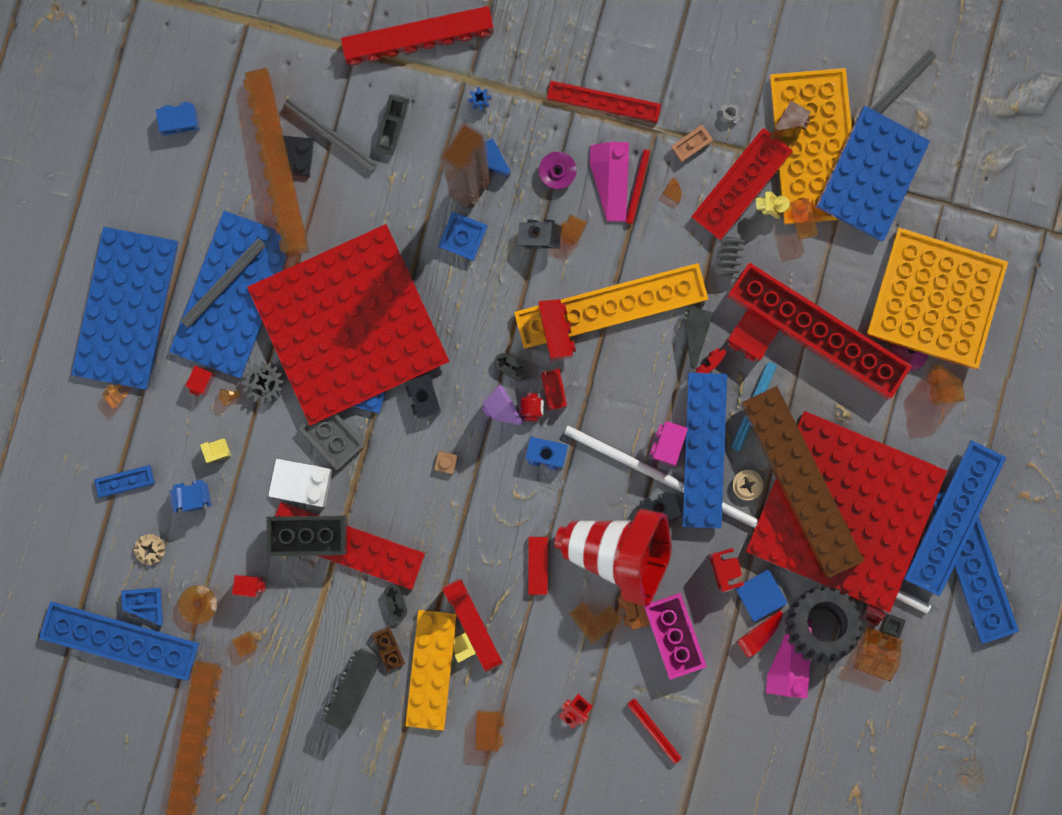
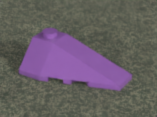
[482,385,523,426]

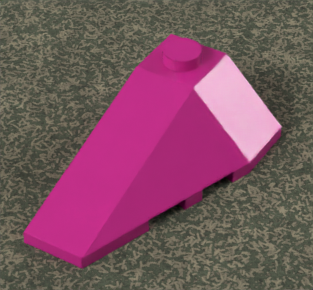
[765,619,812,699]

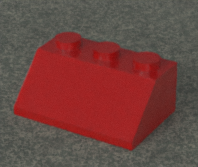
[538,299,576,362]

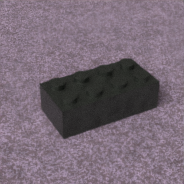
[267,516,347,556]
[323,648,382,732]

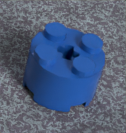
[169,480,212,514]

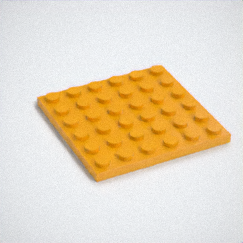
[866,228,1008,370]

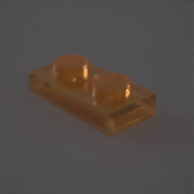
[790,198,818,240]

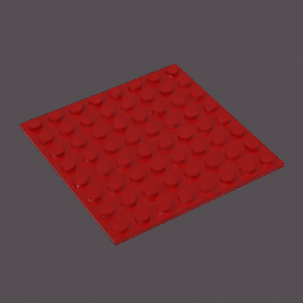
[247,224,450,426]
[746,411,947,613]

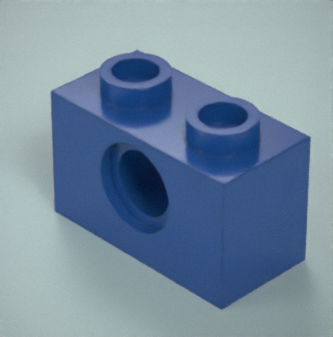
[525,436,568,471]

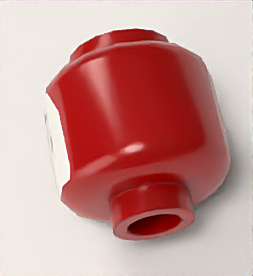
[519,393,544,421]

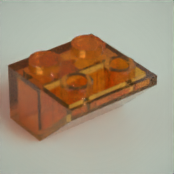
[927,365,965,407]
[854,627,903,682]

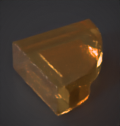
[663,177,682,204]

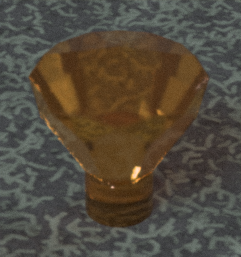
[219,389,240,407]

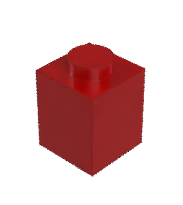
[185,366,215,397]

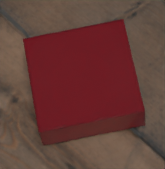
[860,604,886,626]

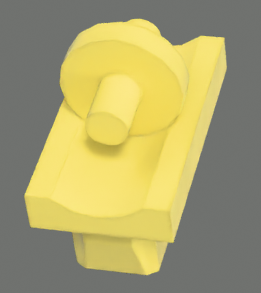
[756,191,790,219]

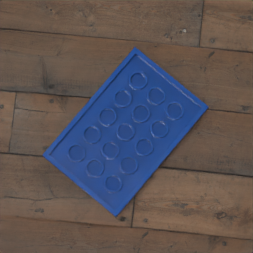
[816,106,930,242]

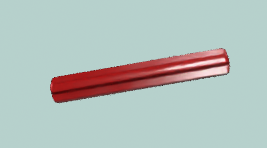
[627,699,682,764]

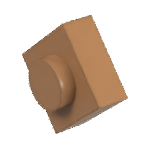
[434,451,458,474]

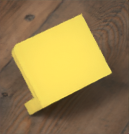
[200,438,231,464]
[453,633,476,662]

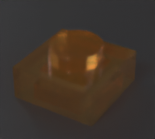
[232,631,258,657]

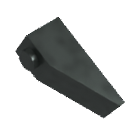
[683,306,713,369]

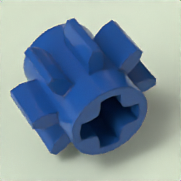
[468,87,492,112]

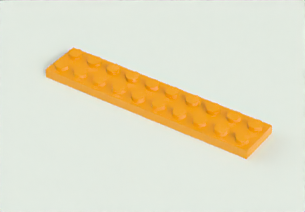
[514,263,709,349]

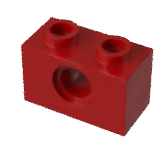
[232,575,266,597]

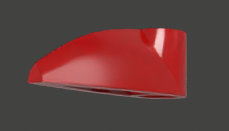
[736,610,783,658]

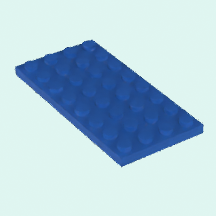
[169,211,296,379]
[71,226,179,390]

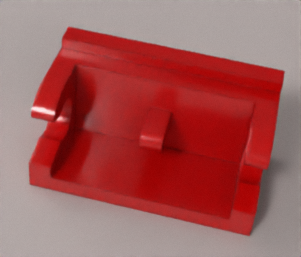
[541,368,567,411]

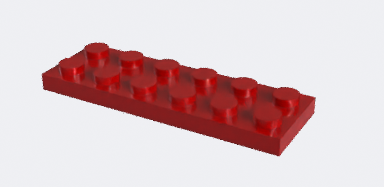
[691,128,793,241]

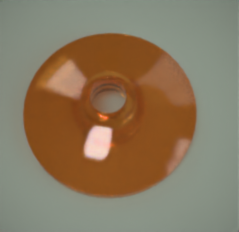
[178,585,217,624]

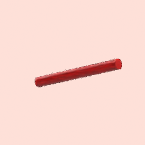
[626,149,651,224]

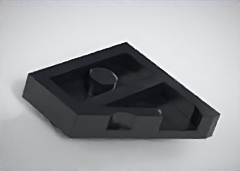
[277,135,314,177]

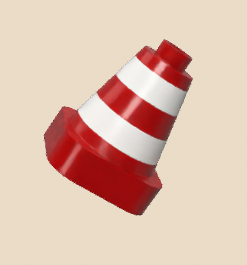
[555,509,672,606]

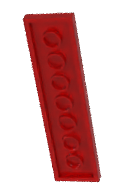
[275,502,426,590]

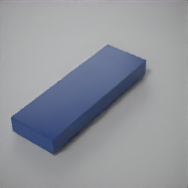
[94,465,155,498]

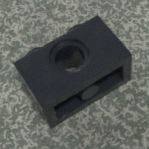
[517,219,562,249]
[405,374,441,419]
[637,491,681,520]

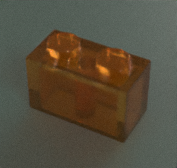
[475,710,504,751]

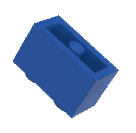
[156,102,200,136]

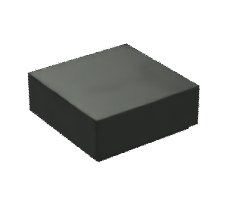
[881,613,906,638]

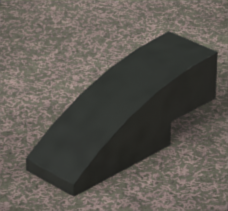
[375,94,410,156]

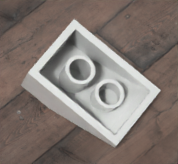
[268,459,333,508]

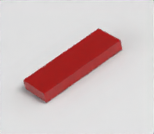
[528,537,548,595]

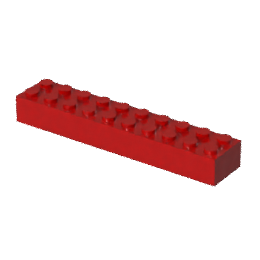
[727,262,912,400]

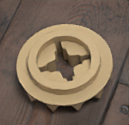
[732,470,763,500]
[134,534,165,565]

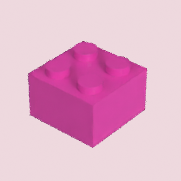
[649,421,688,467]

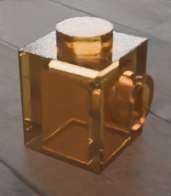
[561,214,587,246]

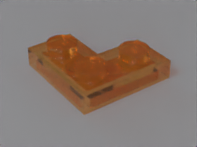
[568,602,623,644]

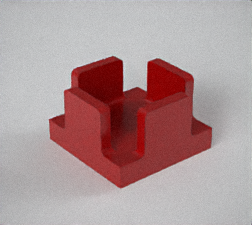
[708,548,744,592]

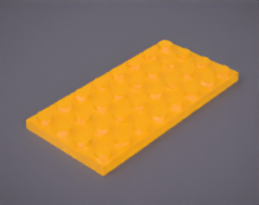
[770,68,852,225]

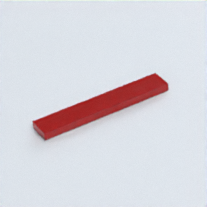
[547,81,661,123]

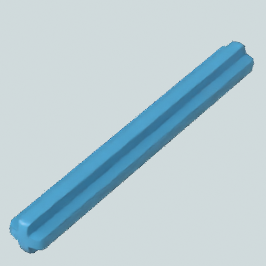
[731,362,777,451]

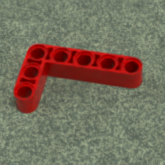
[442,579,503,672]

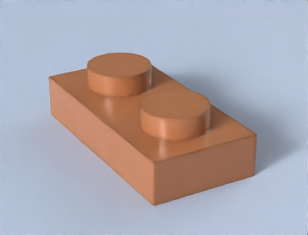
[671,125,713,163]

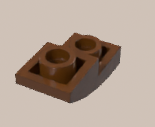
[372,626,405,671]

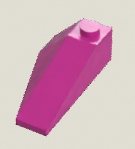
[590,142,629,222]

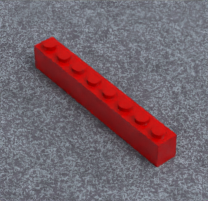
[341,6,494,65]

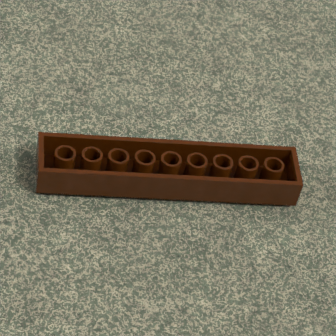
[441,122,490,209]
[740,386,864,579]

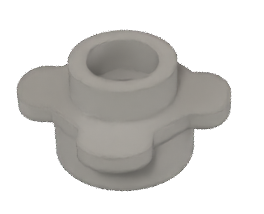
[721,105,740,123]

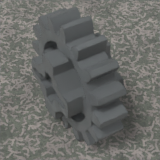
[241,362,284,404]

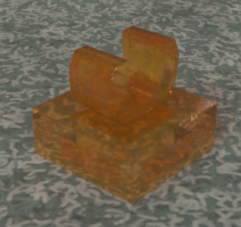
[102,384,128,410]

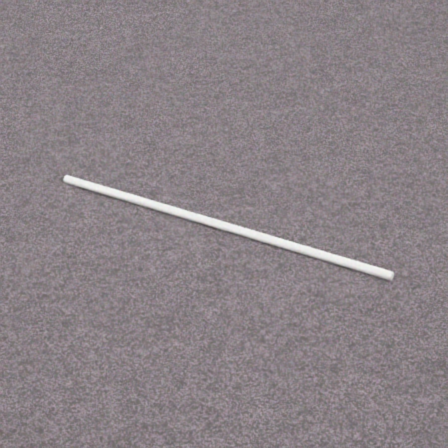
[564,426,931,614]

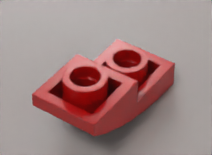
[695,348,726,373]

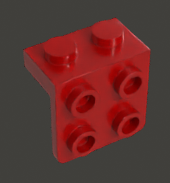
[726,311,778,362]

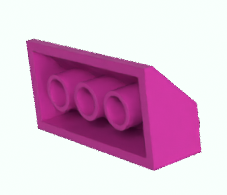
[644,592,707,680]

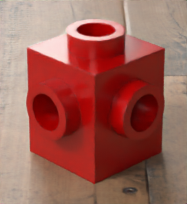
[559,694,593,729]

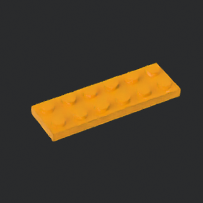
[406,610,457,731]

